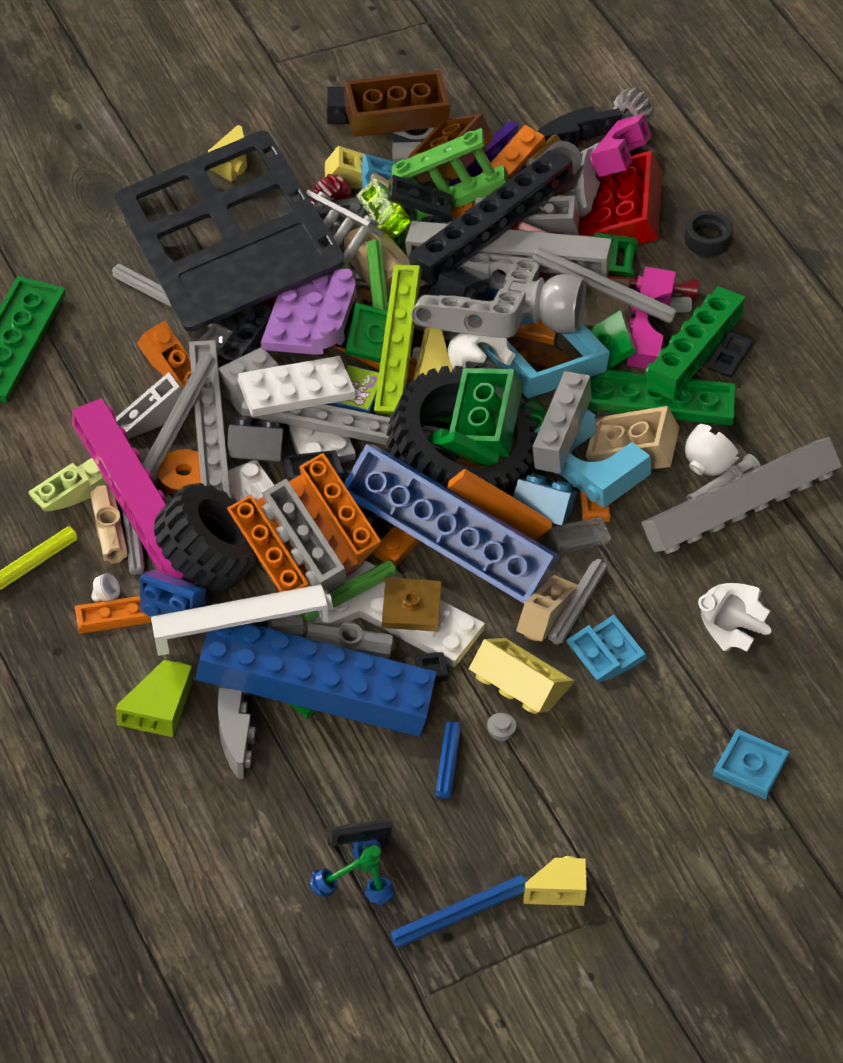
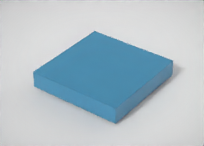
[713,729,790,800]

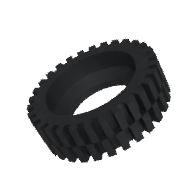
[386,366,538,505]

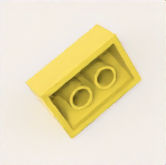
[469,638,575,714]

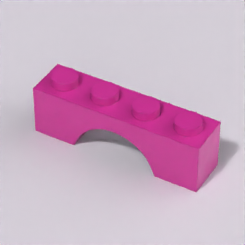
[591,114,652,177]
[627,267,676,369]

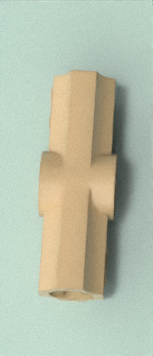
[90,485,128,564]

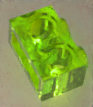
[357,178,412,239]

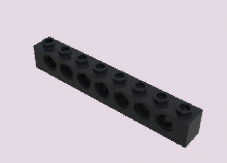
[408,150,574,286]

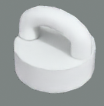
[91,573,120,602]

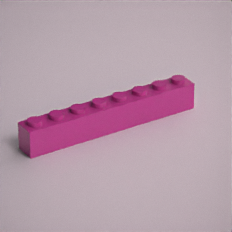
[72,398,195,584]

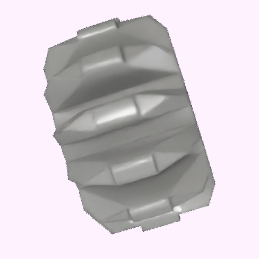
[613,87,655,123]

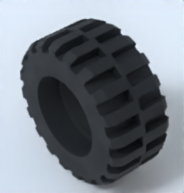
[154,483,259,591]

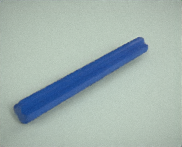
[391,875,527,947]

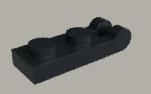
[387,175,454,223]

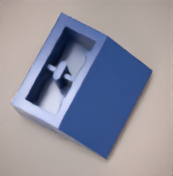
[140,570,206,617]

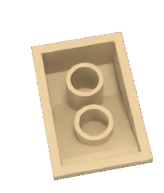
[586,406,680,469]

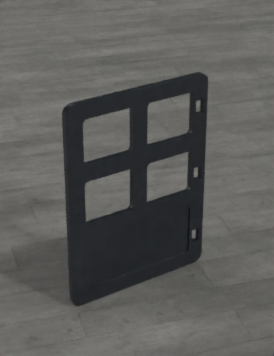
[115,131,346,331]

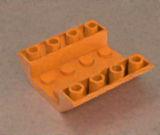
[227,453,381,592]

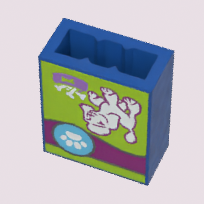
[325,363,379,415]

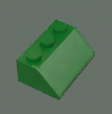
[449,368,523,457]

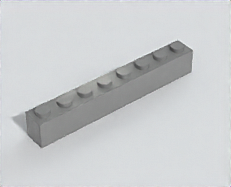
[406,221,612,278]
[641,437,842,554]

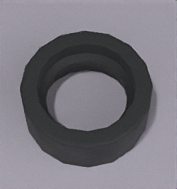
[684,211,733,257]

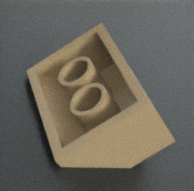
[344,227,427,300]

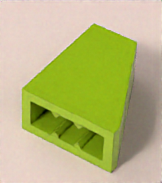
[116,660,193,737]

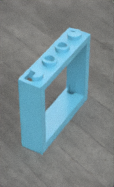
[475,316,610,399]

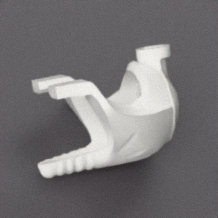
[448,333,516,369]
[698,583,771,652]

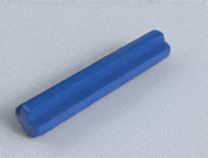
[436,721,461,799]

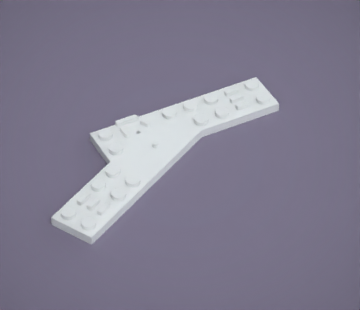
[228,459,485,668]

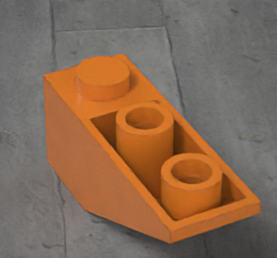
[137,321,191,388]

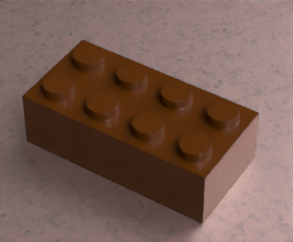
[344,70,450,137]

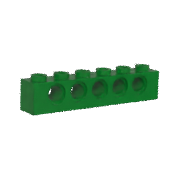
[645,286,746,400]

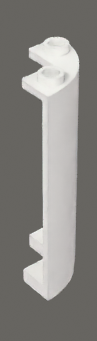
[151,584,333,656]

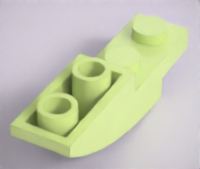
[28,458,109,512]

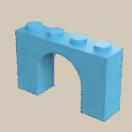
[534,409,651,508]

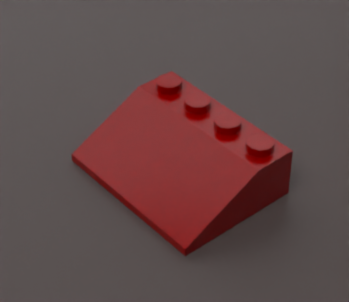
[578,151,663,245]

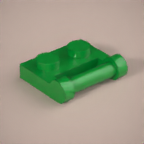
[594,233,638,278]

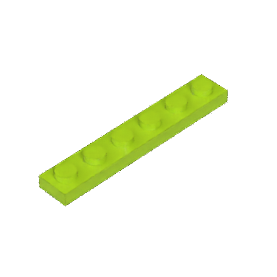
[374,265,422,415]

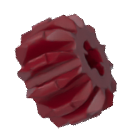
[309,173,351,205]

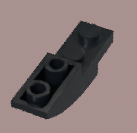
[537,106,622,148]

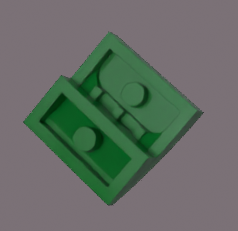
[427,429,500,466]

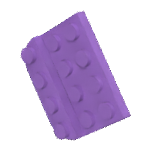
[261,269,357,354]

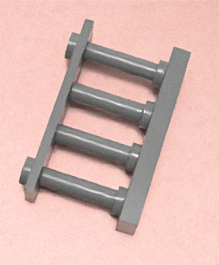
[306,190,384,279]

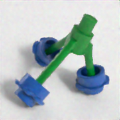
[310,840,395,904]

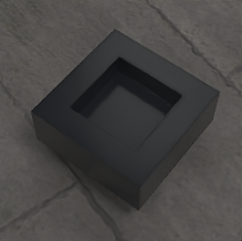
[415,652,448,683]

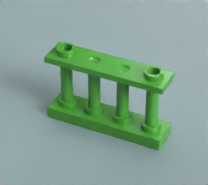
[392,128,508,222]

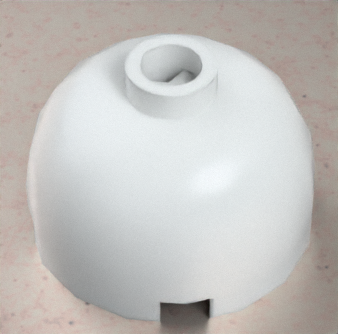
[685,424,739,476]

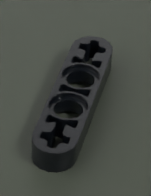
[217,304,272,368]

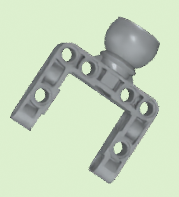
[411,252,586,338]

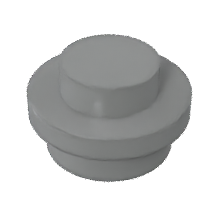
[487,713,516,741]

